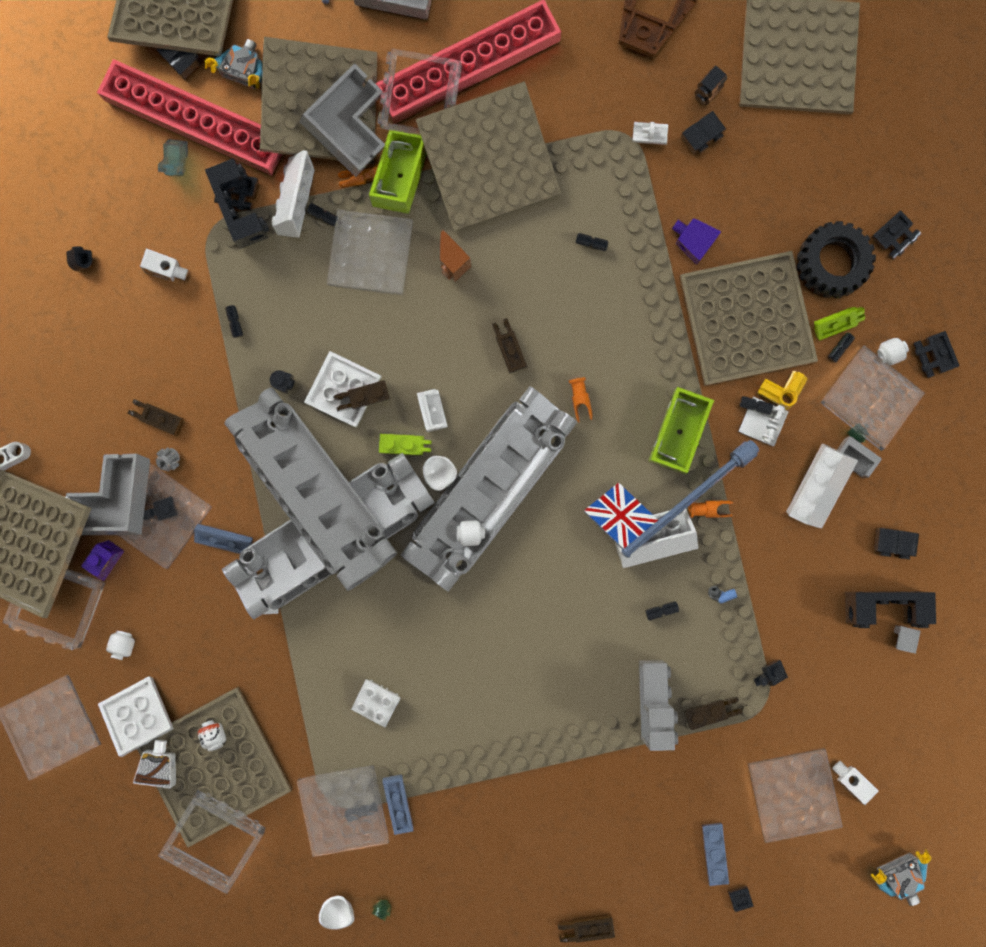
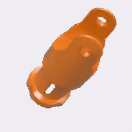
[338,164,378,188]
[569,377,593,423]
[688,500,733,518]

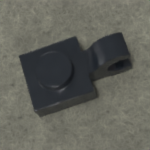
[143,496,179,521]
[753,660,788,687]

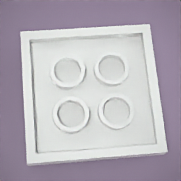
[304,351,382,428]
[98,676,174,757]

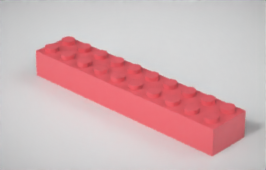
[375,0,561,124]
[97,59,282,176]

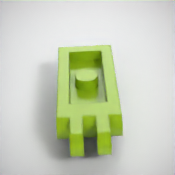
[814,307,865,340]
[379,434,432,456]

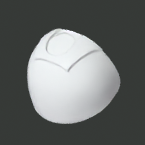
[423,456,457,491]
[319,896,354,929]

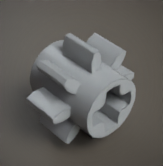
[155,447,180,472]

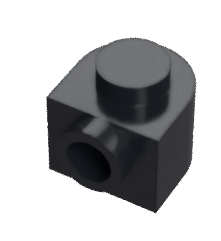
[66,246,92,271]
[270,370,295,394]

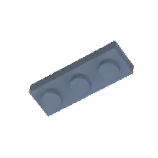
[194,524,253,554]
[383,774,414,835]
[702,823,729,886]

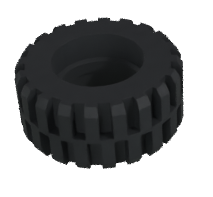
[797,221,876,298]

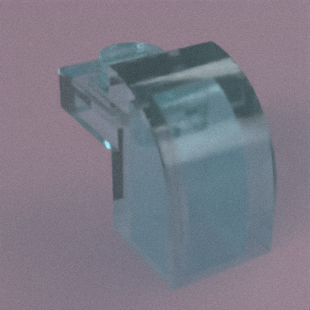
[158,139,188,176]

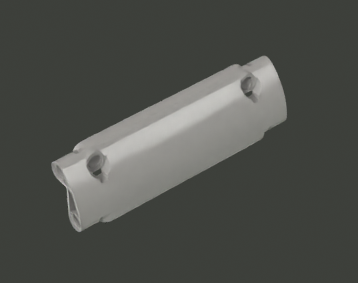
[401,386,578,592]
[224,388,397,591]
[222,453,435,620]

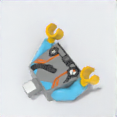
[205,39,263,89]
[871,849,931,906]

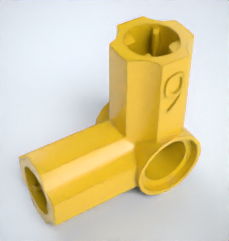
[757,371,808,410]

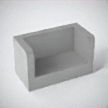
[837,436,882,479]

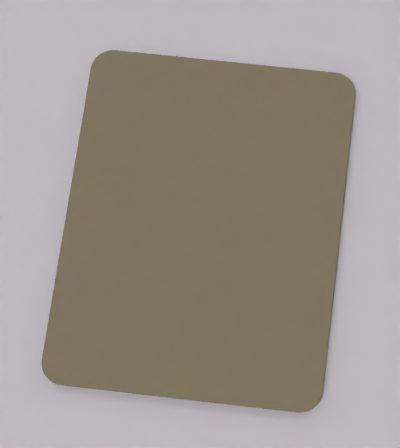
[205,130,770,809]

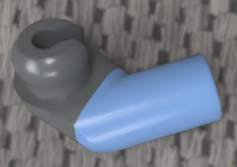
[708,586,737,603]

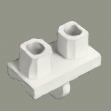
[632,122,668,145]

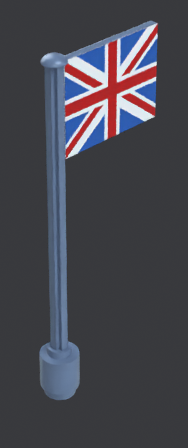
[584,440,759,558]

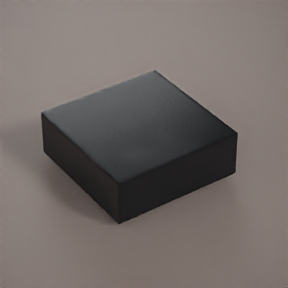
[728,886,754,912]

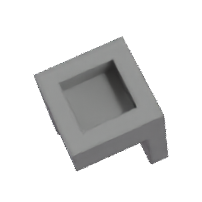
[894,625,921,654]

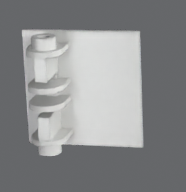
[738,397,789,447]
[351,679,401,727]

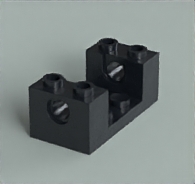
[205,158,270,249]
[845,591,936,628]

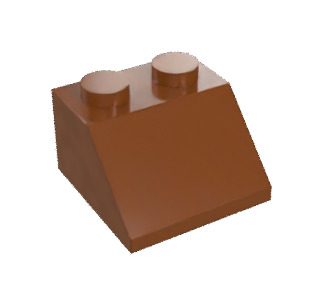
[440,230,471,282]

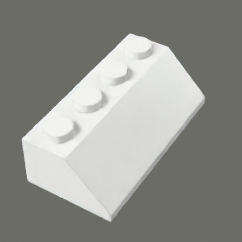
[272,150,314,238]
[786,443,858,529]
[615,509,698,568]

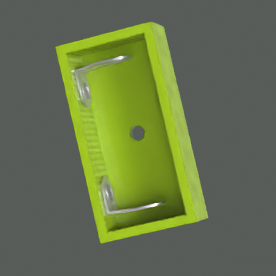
[369,129,427,214]
[648,387,714,475]

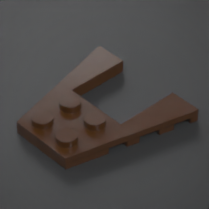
[619,0,698,58]

